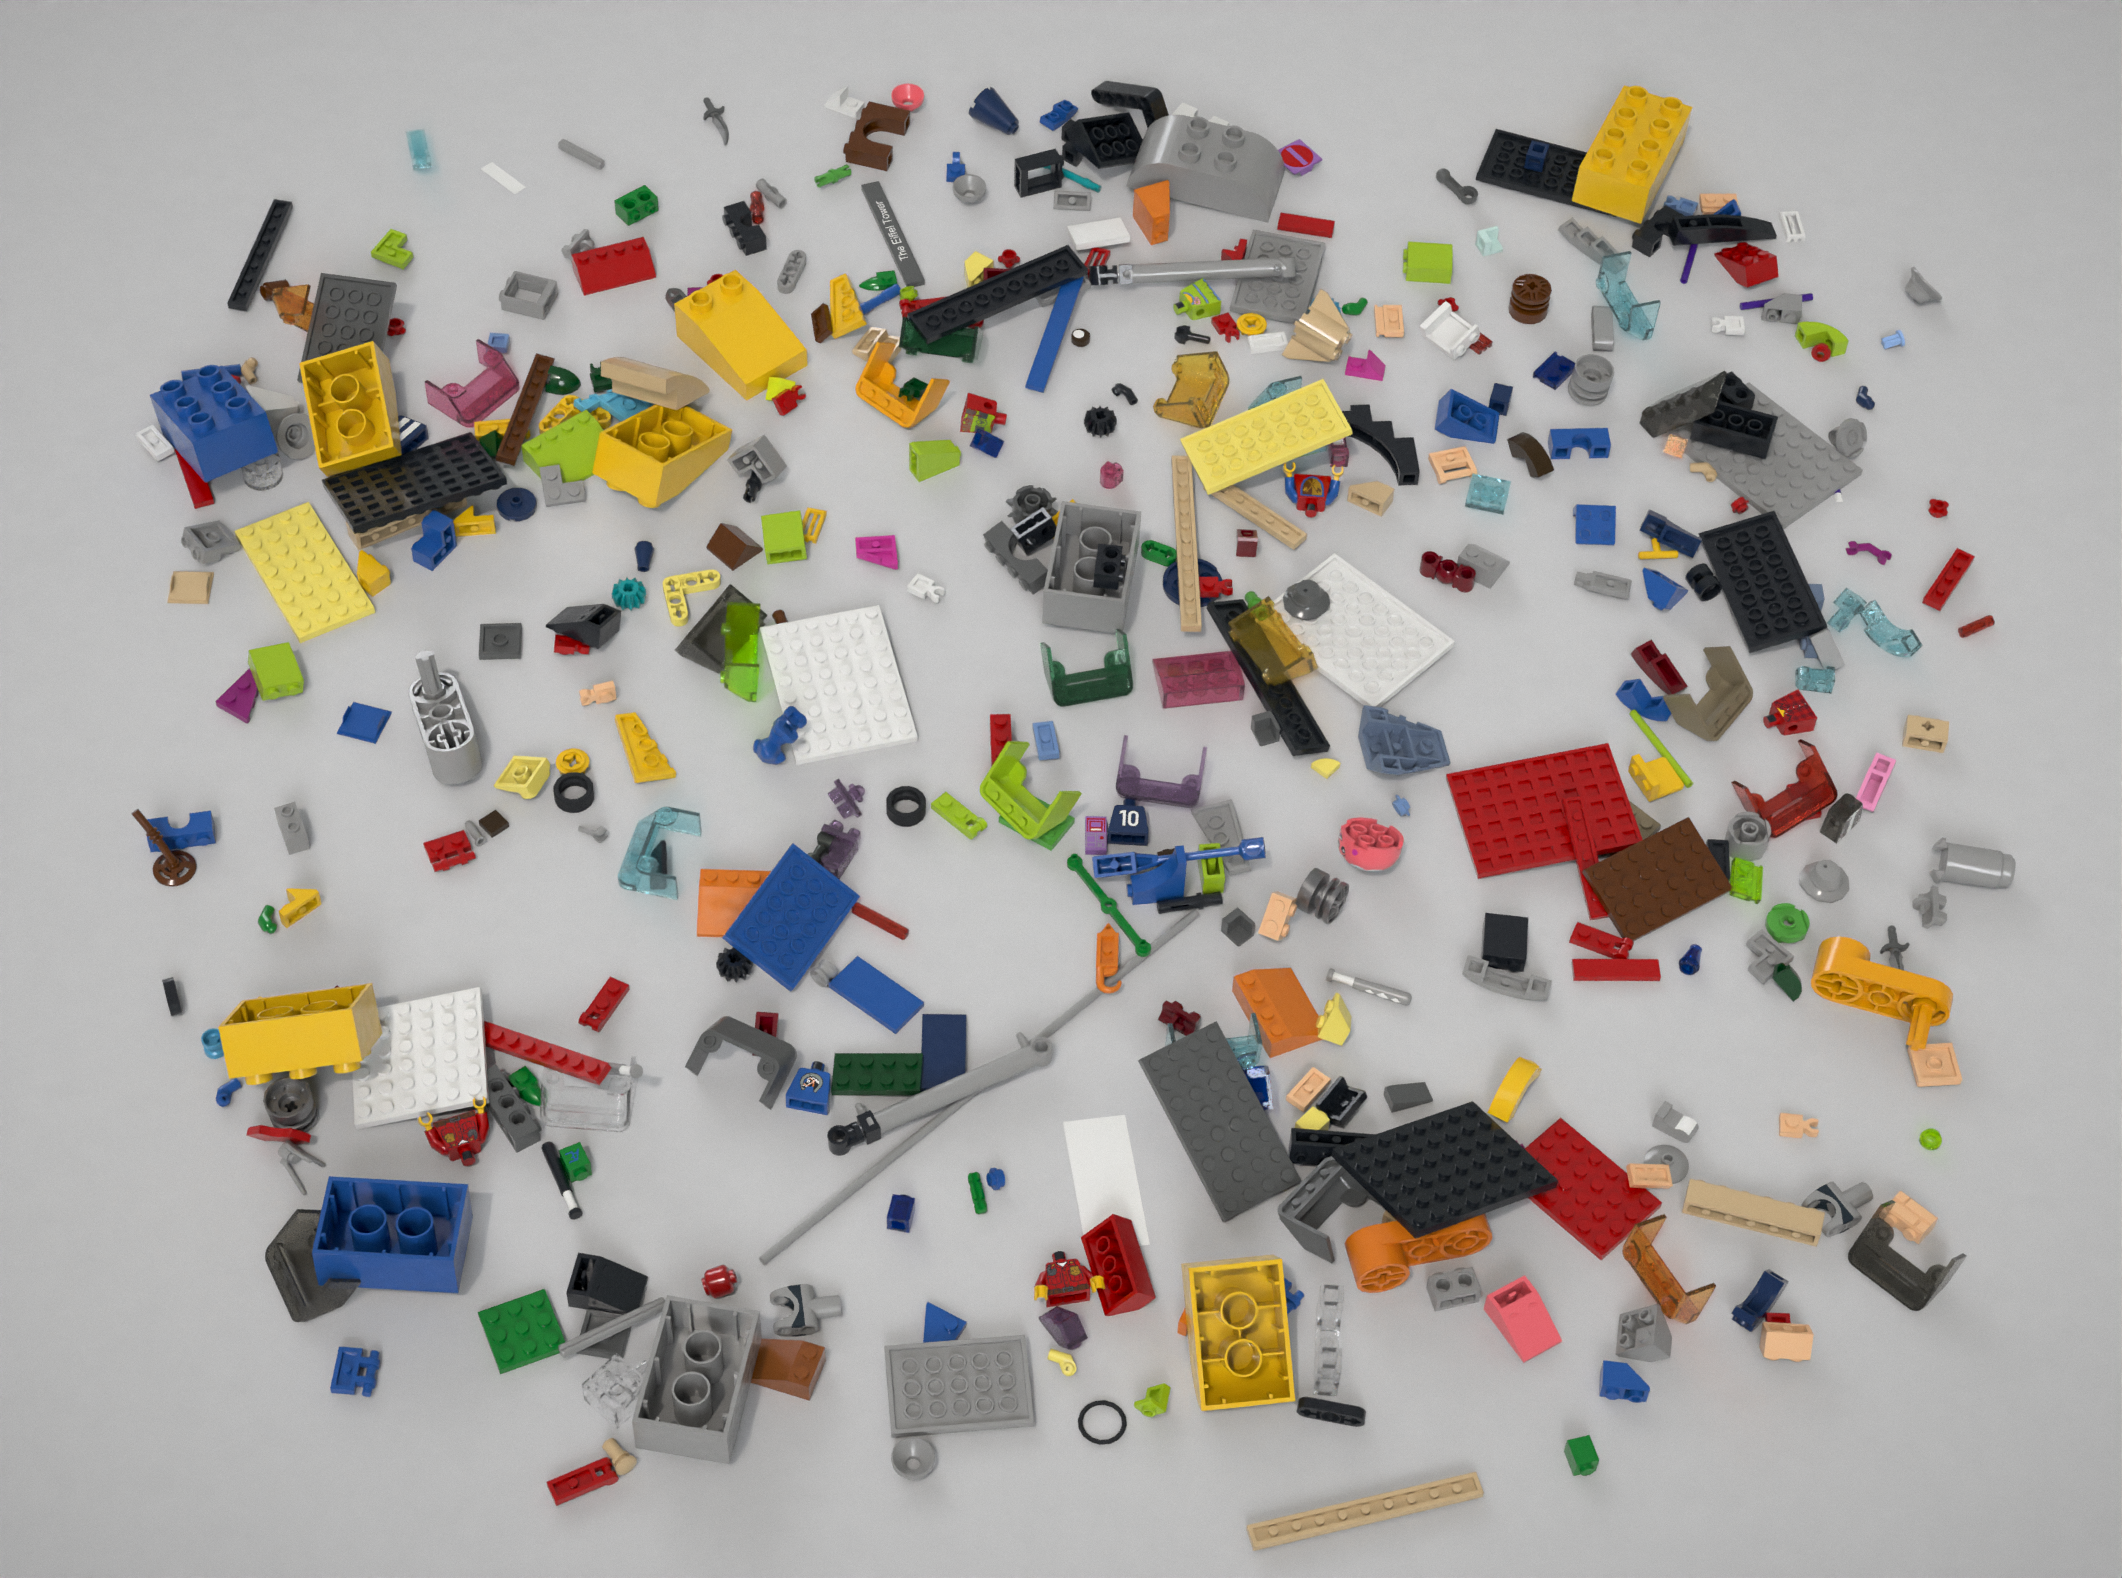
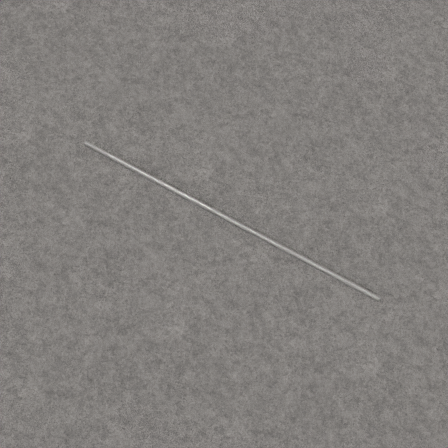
[759,909,1200,1265]

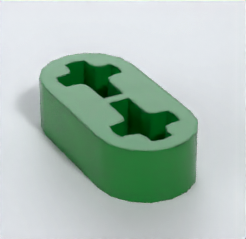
[1141,540,1177,567]

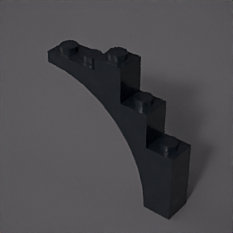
[1342,404,1420,486]

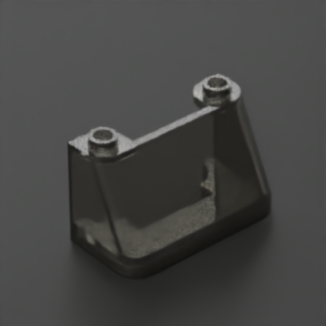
[674,584,768,674]

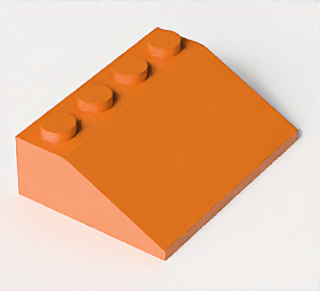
[697,869,771,937]
[1232,968,1322,1058]

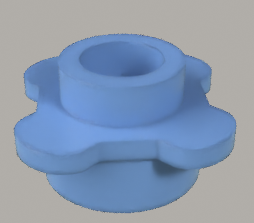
[1392,795,1411,816]

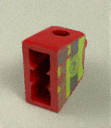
[960,393,1007,434]

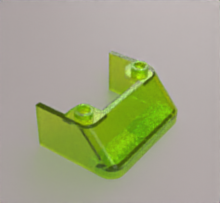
[720,602,760,702]

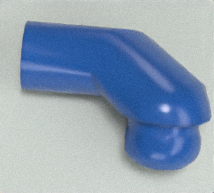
[216,1078,242,1107]

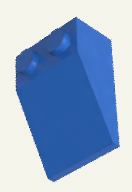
[1434,389,1500,444]

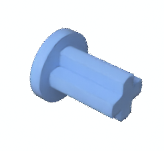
[1881,330,1905,349]

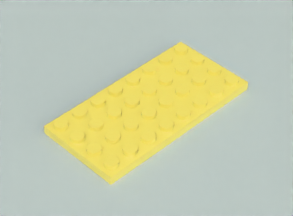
[1180,379,1353,495]
[234,502,375,643]

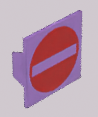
[1278,139,1323,176]

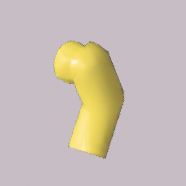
[1047,1349,1076,1376]

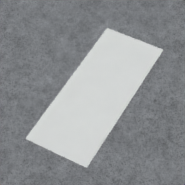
[1063,1115,1150,1246]

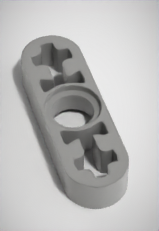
[777,250,806,294]

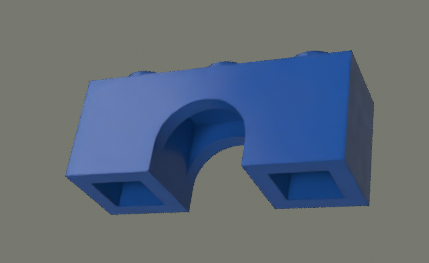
[1548,428,1611,459]
[147,810,216,852]

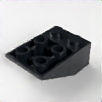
[546,604,621,649]
[566,1253,648,1315]

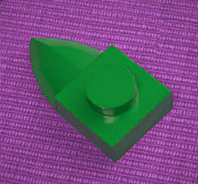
[859,270,897,291]
[508,1066,543,1106]

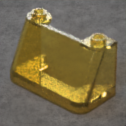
[1153,351,1230,429]
[1228,596,1318,686]

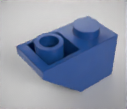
[1599,1360,1650,1403]

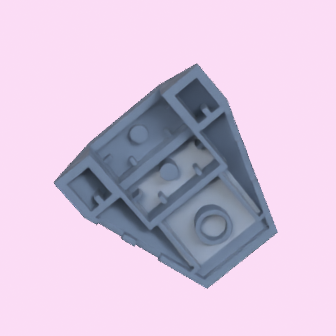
[1358,705,1451,775]

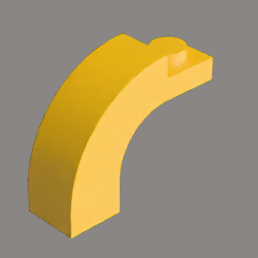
[1487,1056,1542,1123]

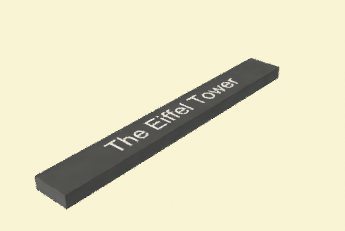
[861,181,925,287]

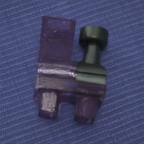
[808,819,861,879]

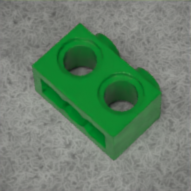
[614,185,659,226]

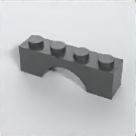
[983,521,1048,595]

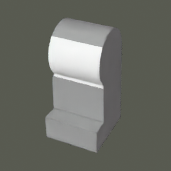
[1652,1101,1699,1143]

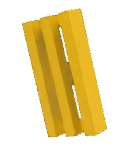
[802,507,827,544]

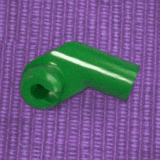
[1342,298,1368,316]

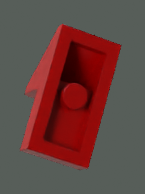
[1221,238,1247,260]

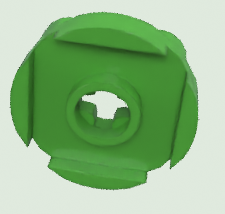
[1765,903,1810,943]

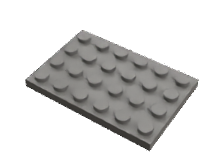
[1230,229,1325,323]
[884,1335,1034,1438]

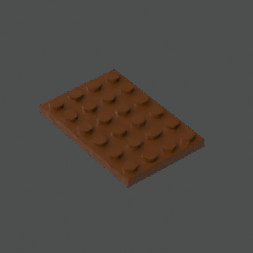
[1582,817,1733,941]

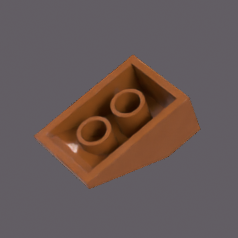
[751,1339,826,1401]

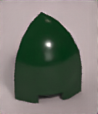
[546,365,581,395]
[480,430,504,459]
[1772,963,1802,1002]

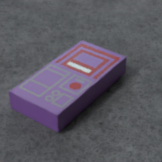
[1085,816,1107,855]

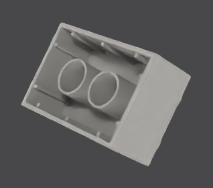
[1042,501,1141,634]
[632,1295,762,1464]

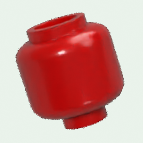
[701,1264,738,1299]

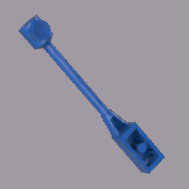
[1092,837,1266,878]

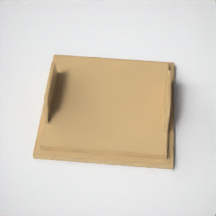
[167,571,214,604]

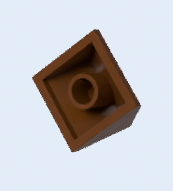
[706,523,763,571]

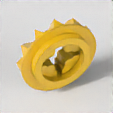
[1237,313,1267,336]
[556,748,589,774]

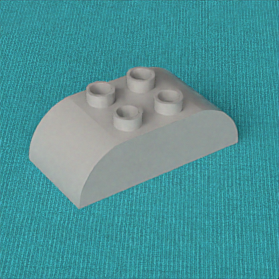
[1126,115,1285,223]

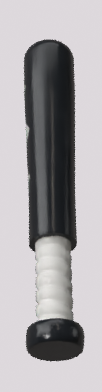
[541,1141,583,1220]

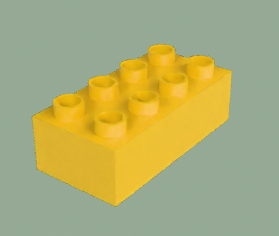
[1572,85,1693,224]

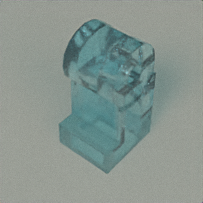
[1795,666,1835,694]

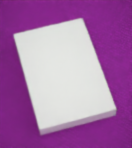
[1067,217,1130,251]

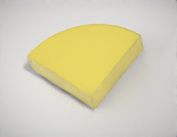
[1311,758,1341,779]

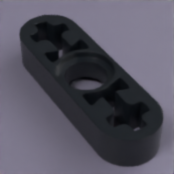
[1297,1397,1366,1427]

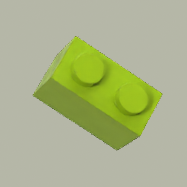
[1197,843,1225,894]

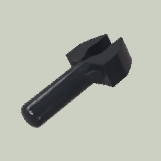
[1174,325,1211,345]

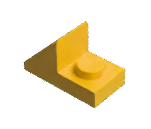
[453,505,496,537]
[279,888,322,928]

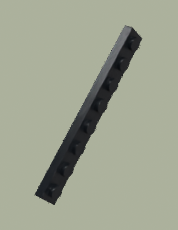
[227,199,293,311]

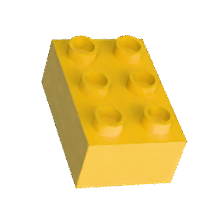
[218,983,382,1085]

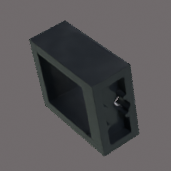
[1014,148,1064,198]

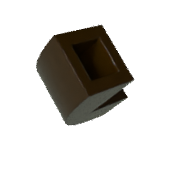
[1507,432,1554,478]

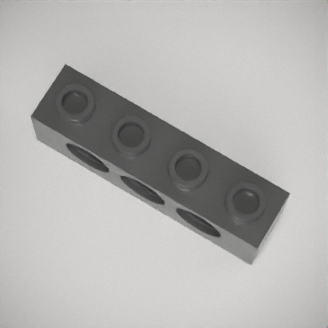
[486,1065,542,1153]

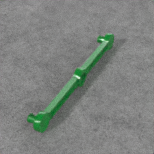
[1067,854,1151,957]

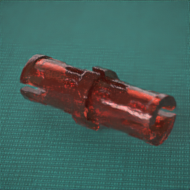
[749,191,764,224]

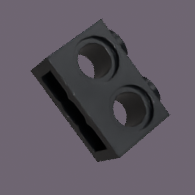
[1710,371,1755,409]
[1010,508,1056,555]
[1093,543,1126,590]

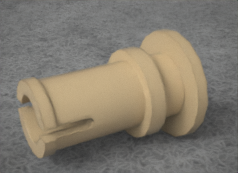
[602,1438,637,1475]

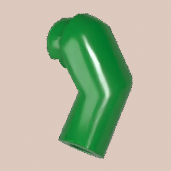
[258,905,277,934]

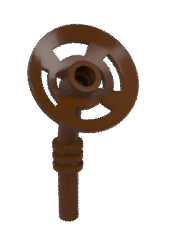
[132,809,197,886]

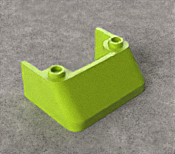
[980,741,1082,839]

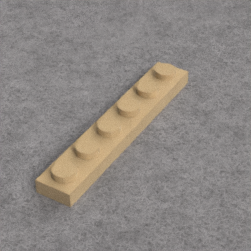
[1203,485,1307,550]

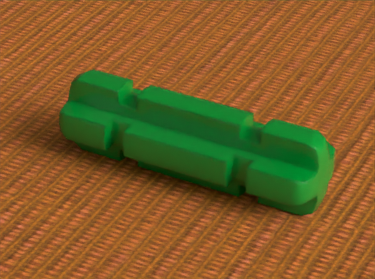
[968,1172,987,1214]

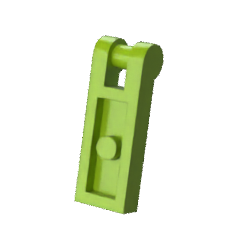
[931,792,988,840]

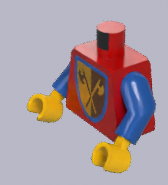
[1283,462,1344,517]

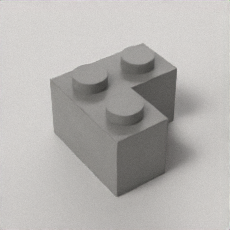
[727,434,787,484]

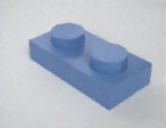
[1032,721,1059,760]

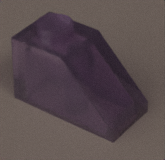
[1038,1306,1088,1350]

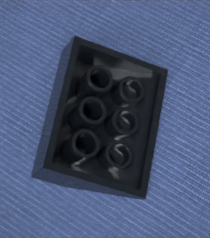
[1066,112,1143,169]

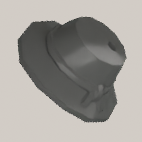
[1283,580,1330,620]

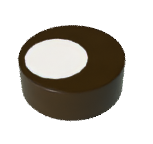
[1071,329,1090,347]

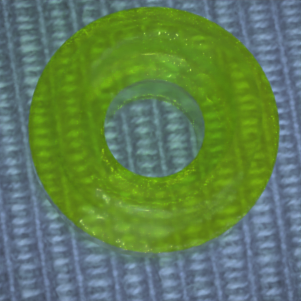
[1919,1128,1942,1150]

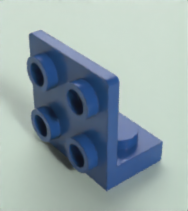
[1573,504,1616,545]

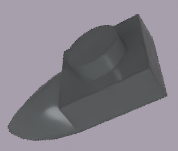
[665,288,687,312]

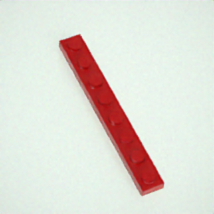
[484,1021,612,1085]

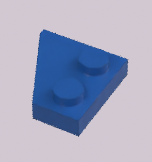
[923,1302,967,1343]

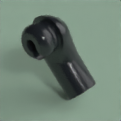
[1111,383,1138,405]

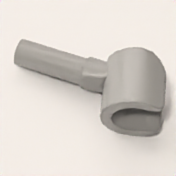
[578,826,608,843]

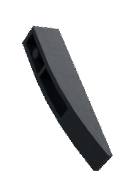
[1668,214,1777,246]

